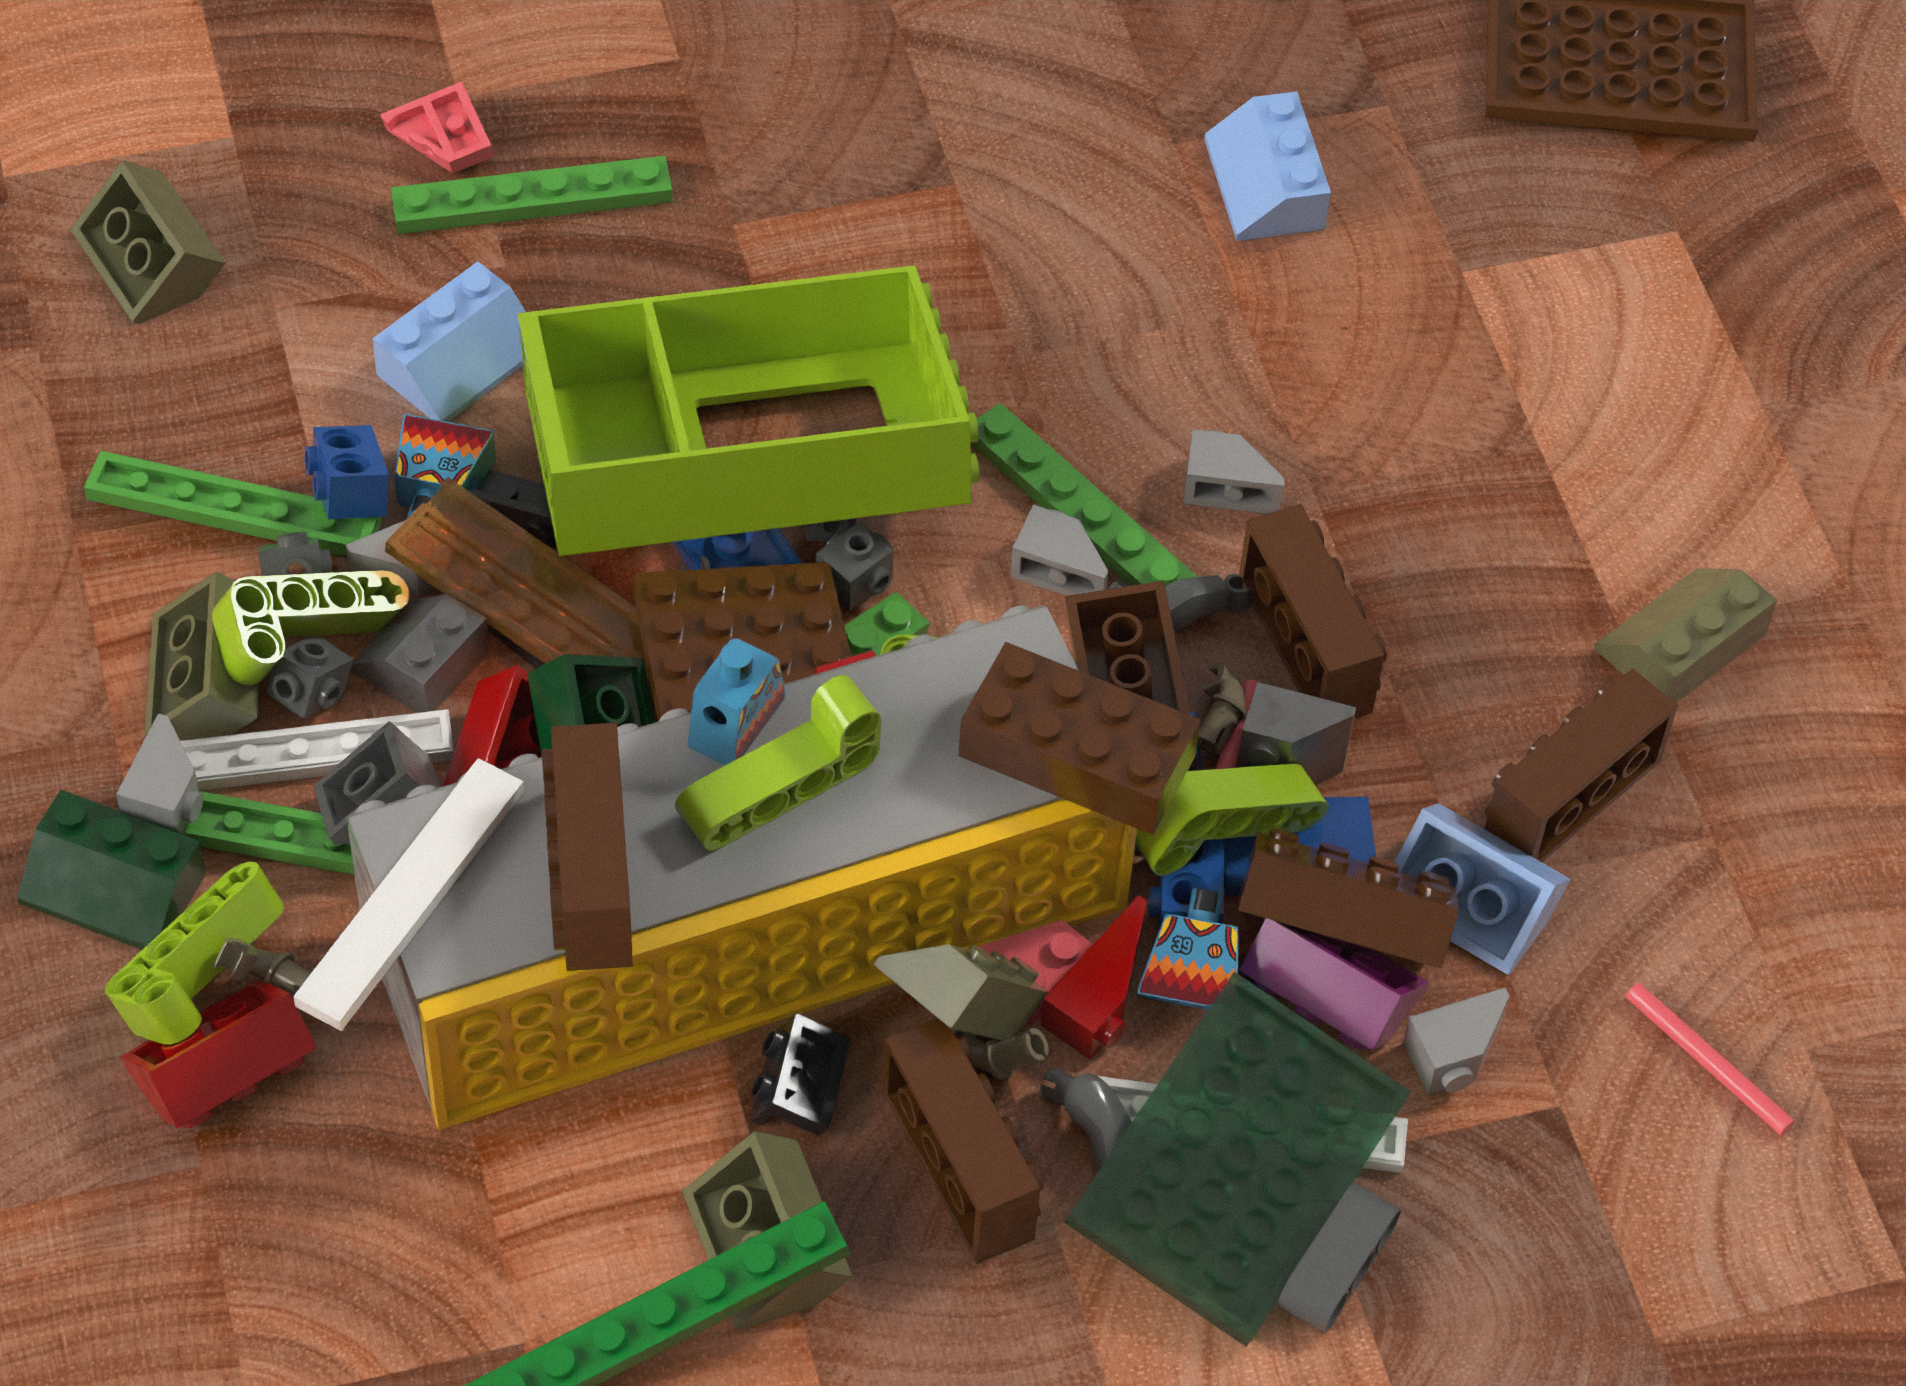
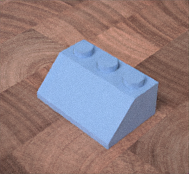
[1204,91,1331,241]
[372,261,526,422]
[1394,803,1571,975]

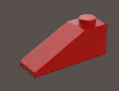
[1041,895,1147,1060]

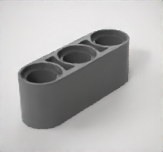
[1277,1183,1401,1333]

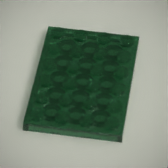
[1064,972,1411,1347]

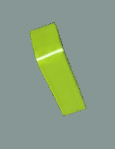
[212,570,409,686]
[674,675,881,851]
[1135,764,1329,876]
[105,862,284,1045]

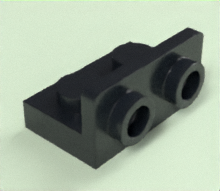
[467,469,557,548]
[750,1013,851,1136]

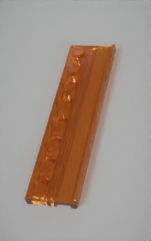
[385,477,658,723]

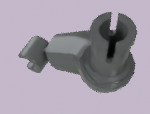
[1109,574,1253,634]
[1040,1069,1133,1210]

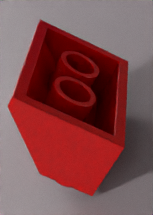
[443,665,542,787]
[120,979,317,1128]

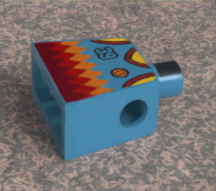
[395,414,496,519]
[688,638,786,765]
[1137,888,1238,1016]

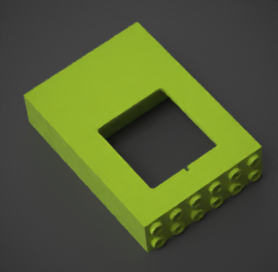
[518,265,979,556]

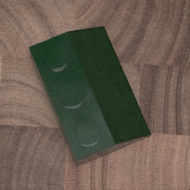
[527,654,655,755]
[17,790,206,950]

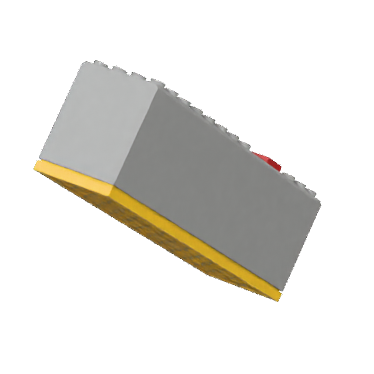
[346,605,1137,1130]

